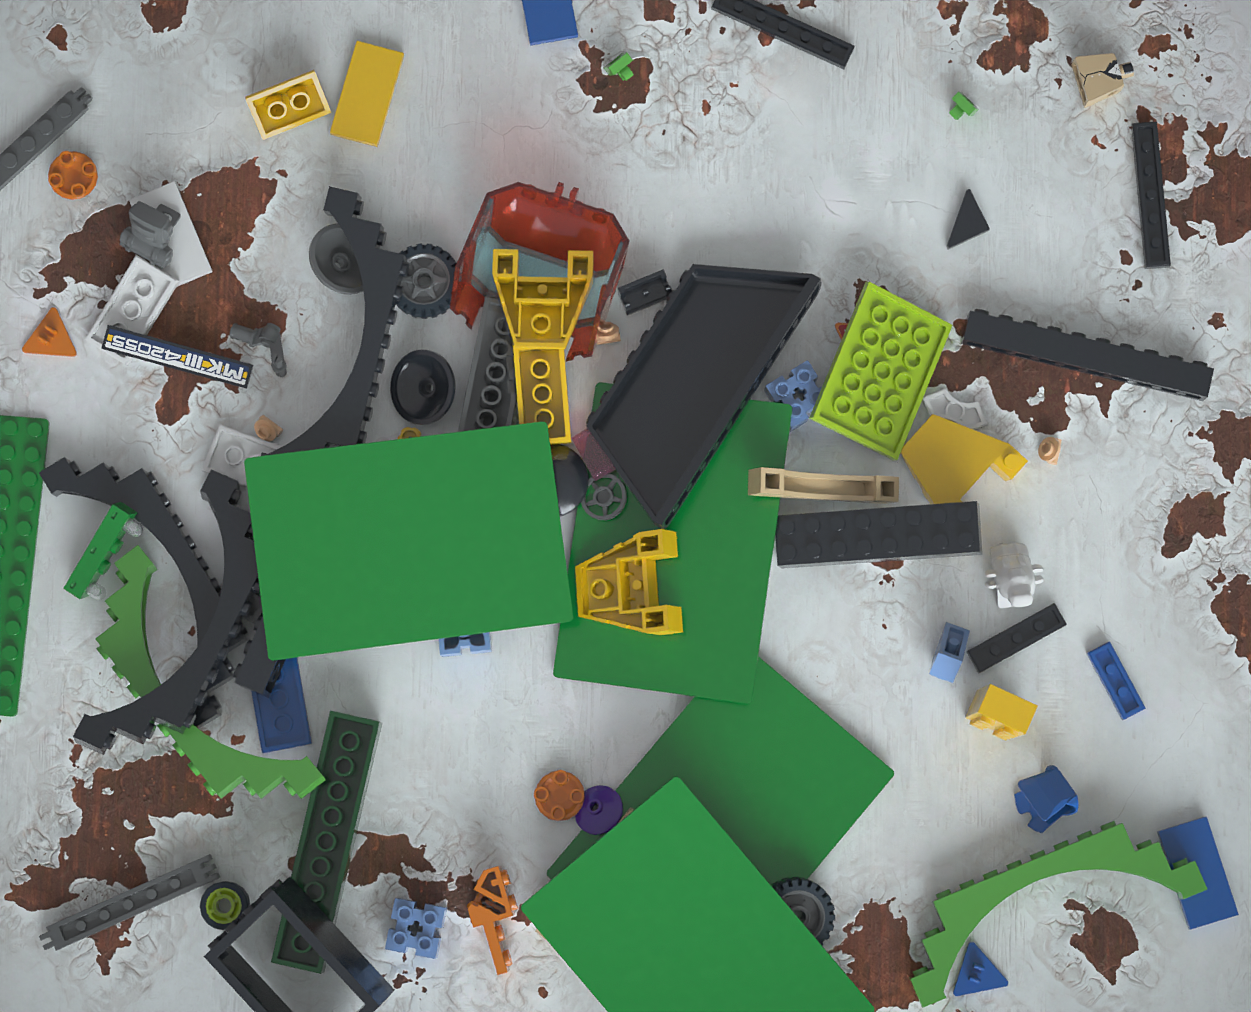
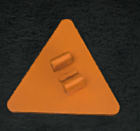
[22,307,77,357]

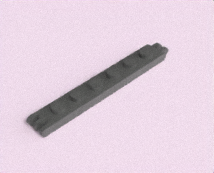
[0,87,93,191]
[39,854,221,951]

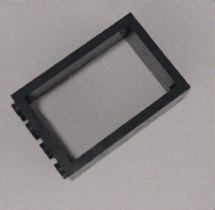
[203,877,395,1012]

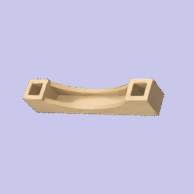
[748,467,899,504]

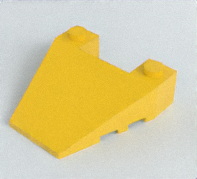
[492,249,594,349]
[900,414,1028,504]
[575,529,683,635]

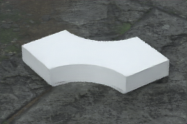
[922,388,988,430]

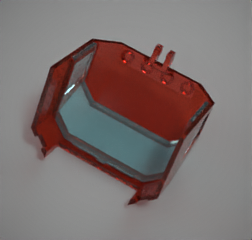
[450,182,630,362]

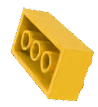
[513,345,572,445]
[965,684,1038,741]

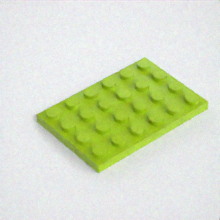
[809,282,953,461]

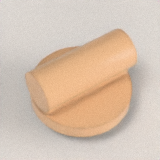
[594,322,621,345]
[254,415,283,442]
[1038,437,1062,465]

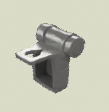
[120,201,181,268]

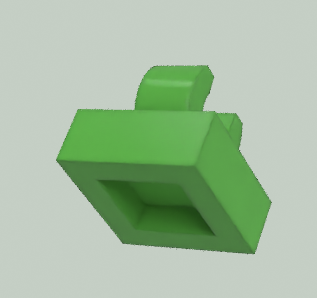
[603,52,634,81]
[949,91,979,120]

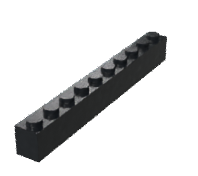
[961,309,1214,401]

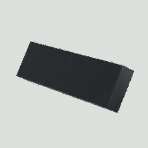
[966,603,1067,673]

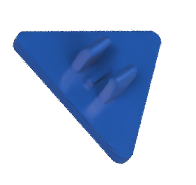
[953,942,1008,996]

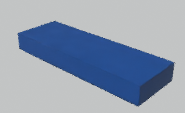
[1086,641,1146,720]

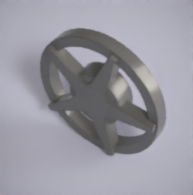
[581,473,627,520]

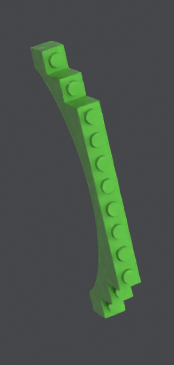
[95,545,325,799]
[909,821,1208,1008]

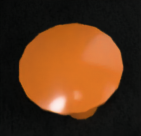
[48,151,98,200]
[534,770,585,821]

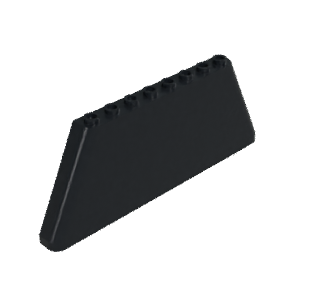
[586,264,821,529]

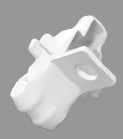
[985,542,1044,608]

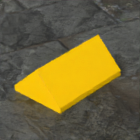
[245,70,331,140]

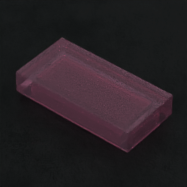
[571,429,615,481]

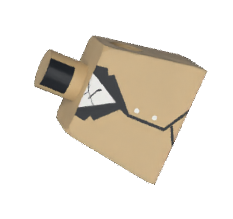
[1071,53,1134,108]

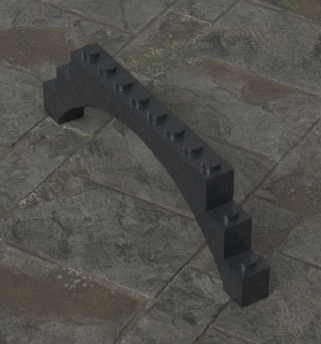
[261,186,409,456]
[39,457,248,729]
[73,469,260,755]

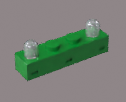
[63,502,143,600]

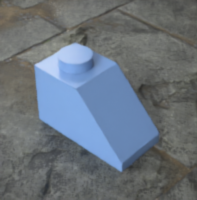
[929,622,970,683]

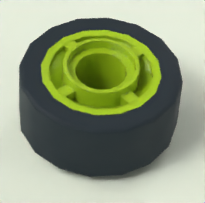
[200,881,250,930]

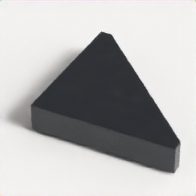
[946,189,990,250]

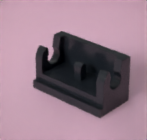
[618,269,672,316]

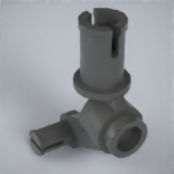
[229,323,287,377]

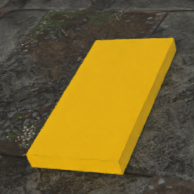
[330,41,404,147]

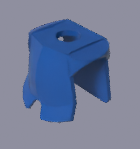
[1014,765,1078,833]

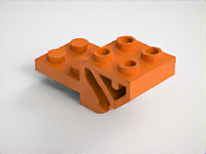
[467,866,518,975]

